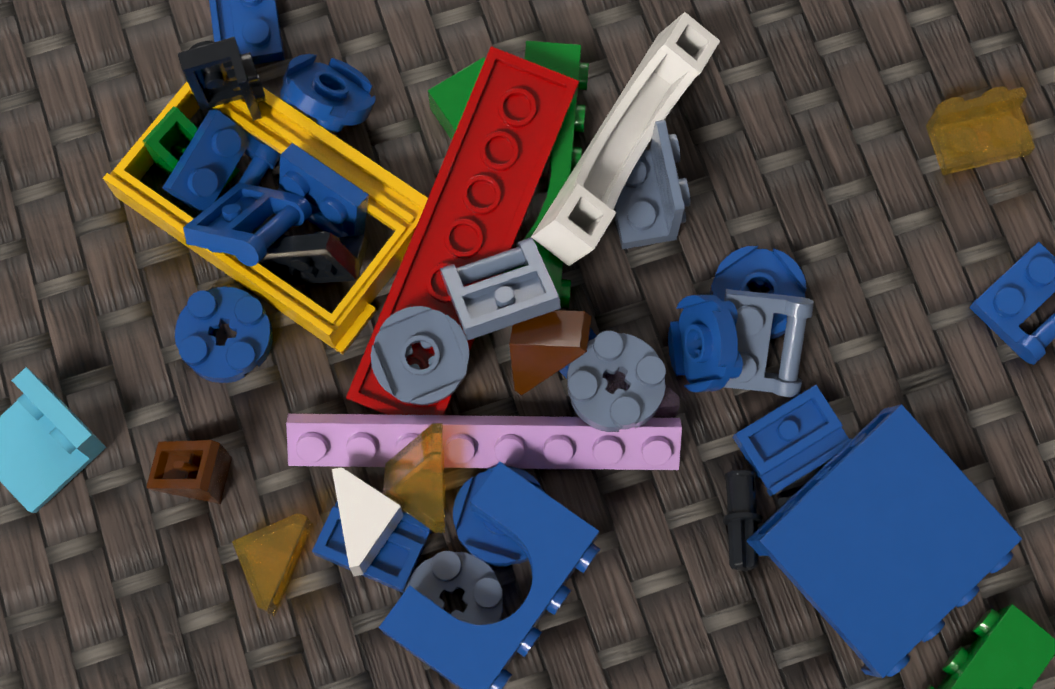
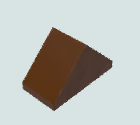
[509,310,592,395]
[146,440,232,504]

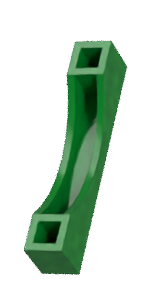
[504,41,589,310]

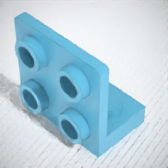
[0,367,106,513]

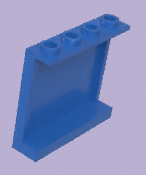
[746,404,1022,678]

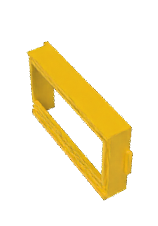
[103,82,428,355]

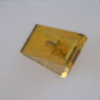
[383,423,446,533]
[232,513,313,616]

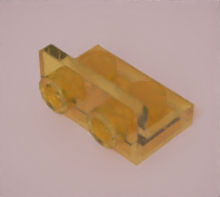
[926,86,1035,175]

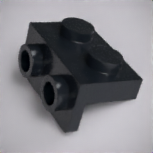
[177,37,266,121]

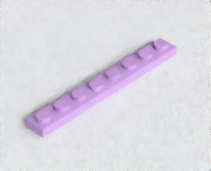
[286,414,682,470]

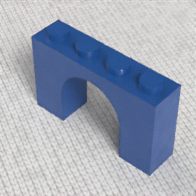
[379,461,600,689]

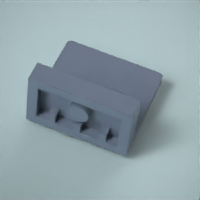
[614,120,690,249]

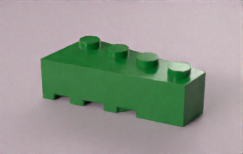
[926,604,1055,689]

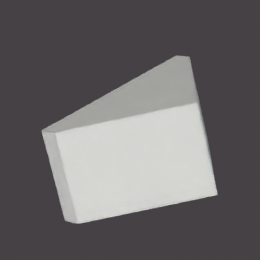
[332,467,404,577]

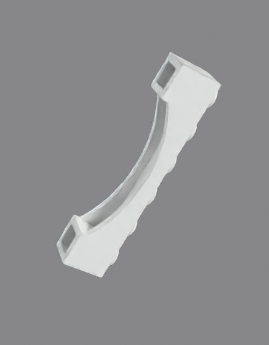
[531,12,720,266]

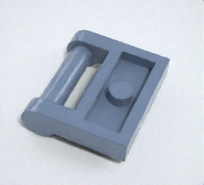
[440,238,561,340]
[724,289,814,397]

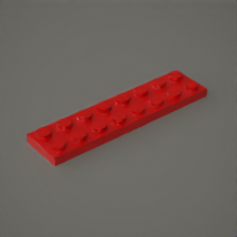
[346,46,579,415]

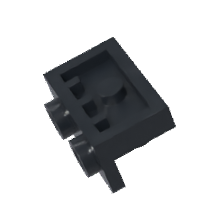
[259,231,369,285]

